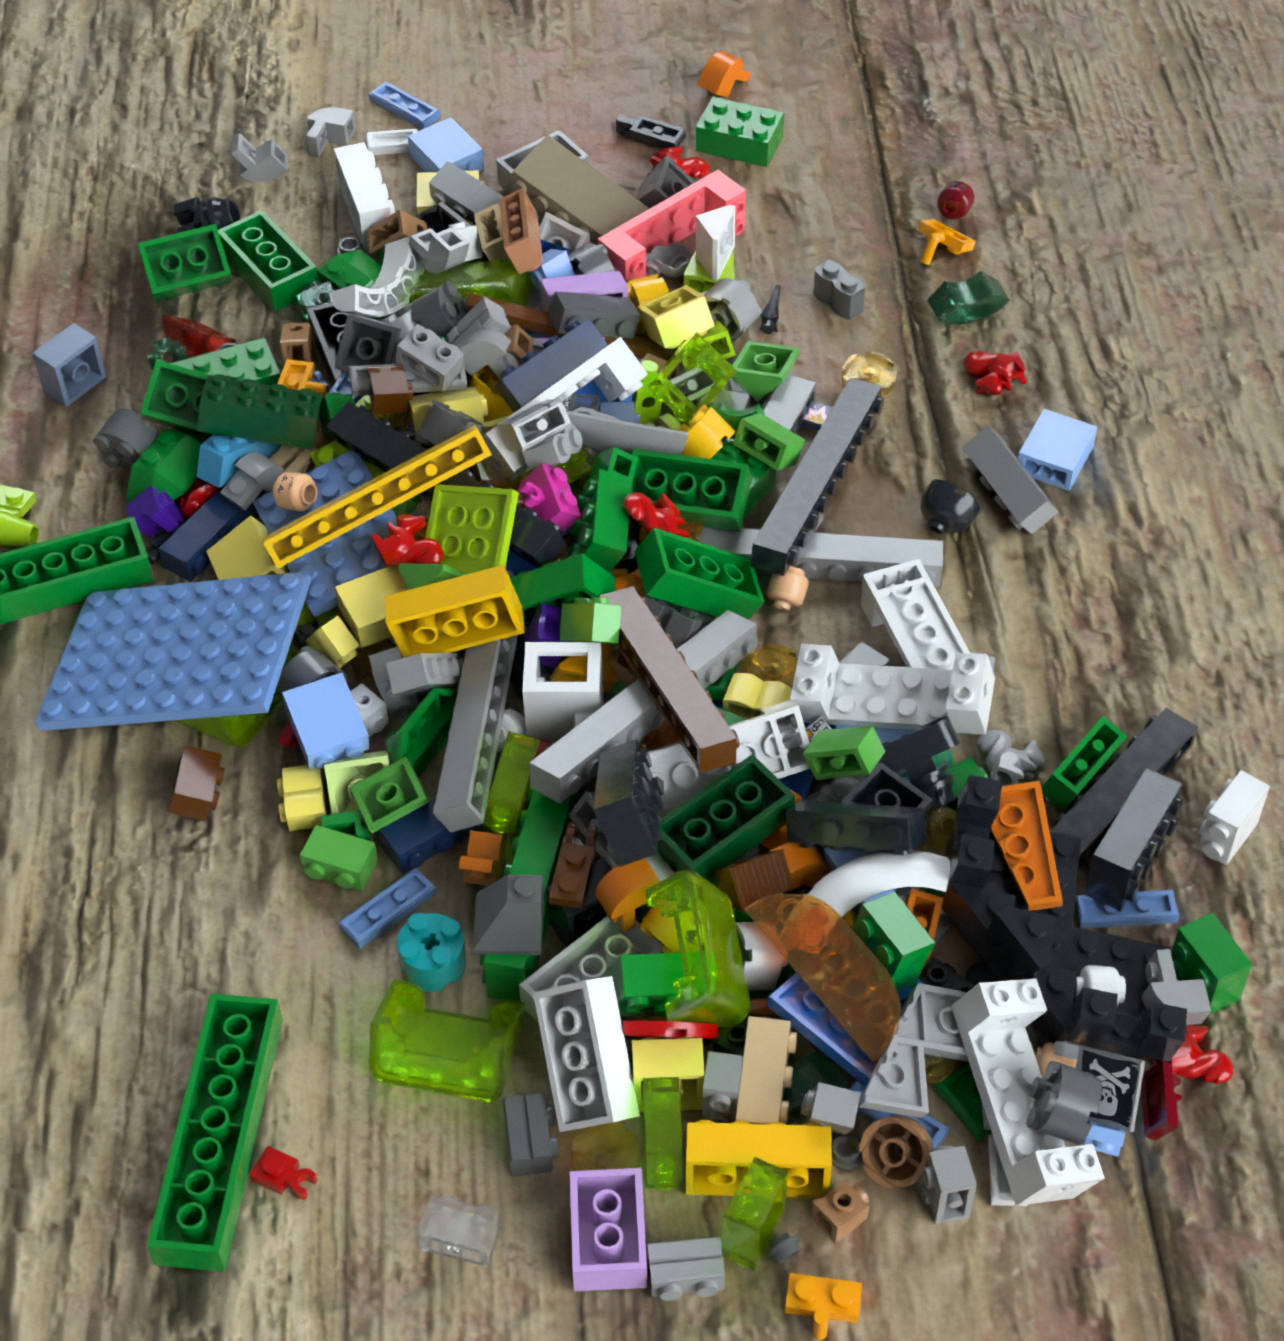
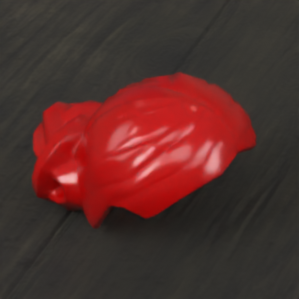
[180,478,223,519]

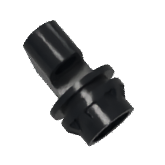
[172,197,242,235]
[875,716,960,811]

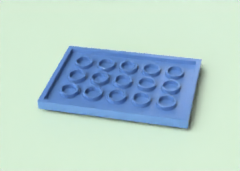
[253,450,397,617]

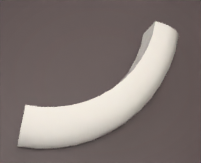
[330,236,426,318]
[780,850,951,956]

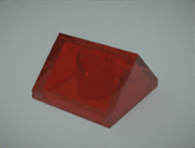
[162,314,236,358]

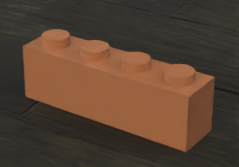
[500,188,543,274]

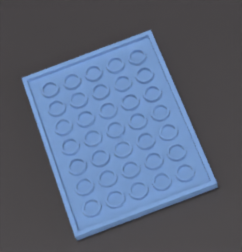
[35,572,311,731]

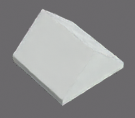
[696,205,736,281]
[539,212,590,255]

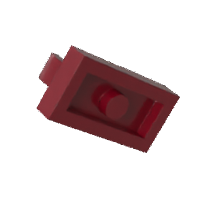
[1141,1061,1182,1141]

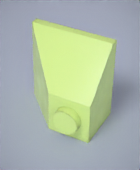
[324,750,389,823]

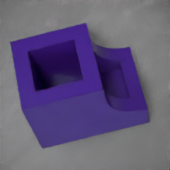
[126,485,185,539]
[523,603,568,668]

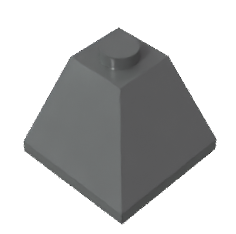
[636,155,695,208]
[334,314,401,373]
[472,875,544,955]

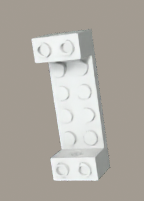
[482,337,648,482]
[861,559,989,720]
[790,644,995,735]
[648,700,810,815]
[951,979,1105,1206]

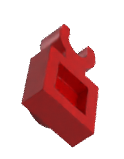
[249,1146,317,1199]

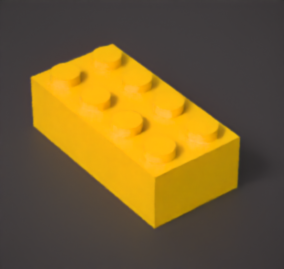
[385,565,525,658]
[686,1120,832,1198]

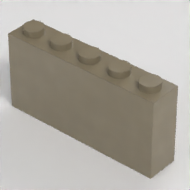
[507,135,650,245]

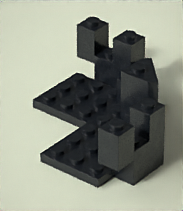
[939,775,1187,1062]

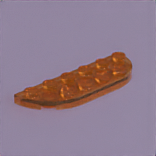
[744,893,901,1065]

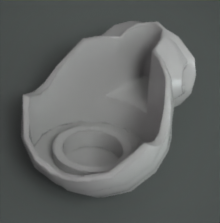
[646,242,693,278]

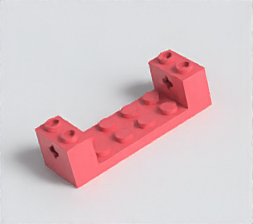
[598,170,746,282]

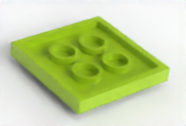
[426,484,519,574]

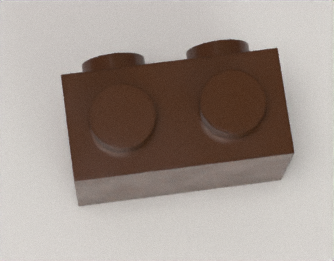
[168,745,225,821]

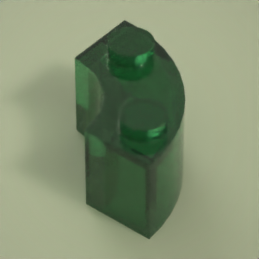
[927,271,1010,325]

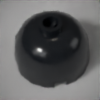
[920,479,980,534]

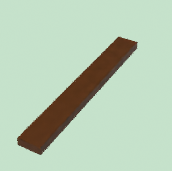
[465,292,681,363]

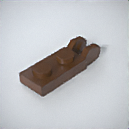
[549,821,598,909]

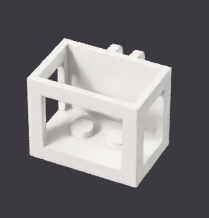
[522,642,604,742]

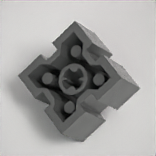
[642,596,715,649]

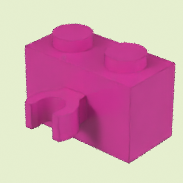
[518,463,581,535]

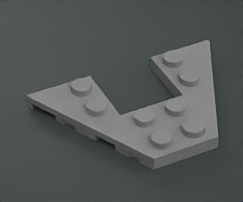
[858,983,991,1130]

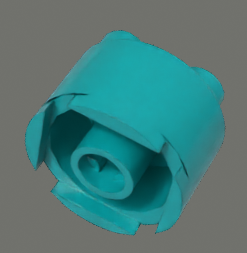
[397,913,467,992]

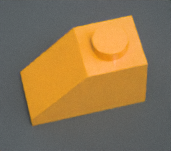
[550,643,618,693]

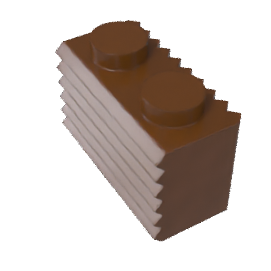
[714,849,795,913]

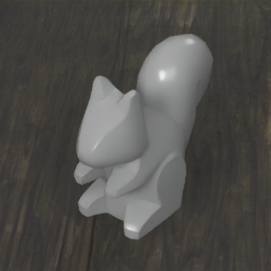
[977,730,1045,786]

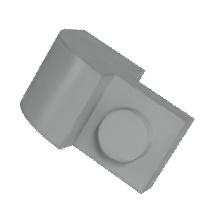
[305,107,356,158]
[230,133,288,182]
[409,227,470,274]
[457,330,519,380]
[221,452,285,511]
[1141,949,1211,1025]

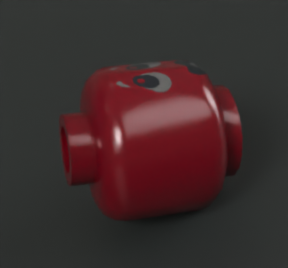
[937,181,975,220]

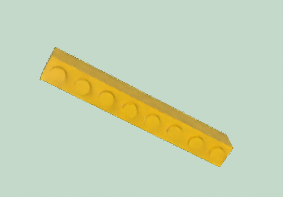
[263,425,492,569]

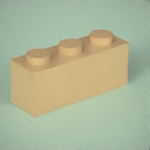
[736,1016,797,1124]

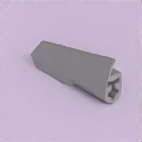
[566,407,689,455]

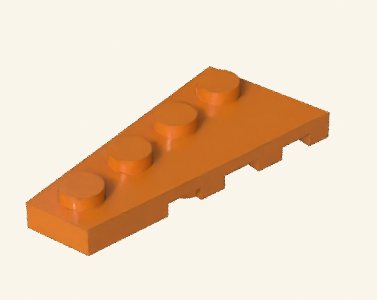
[990,781,1063,911]

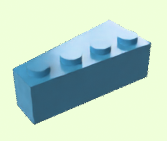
[196,434,281,488]

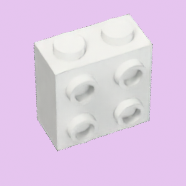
[1198,770,1270,865]

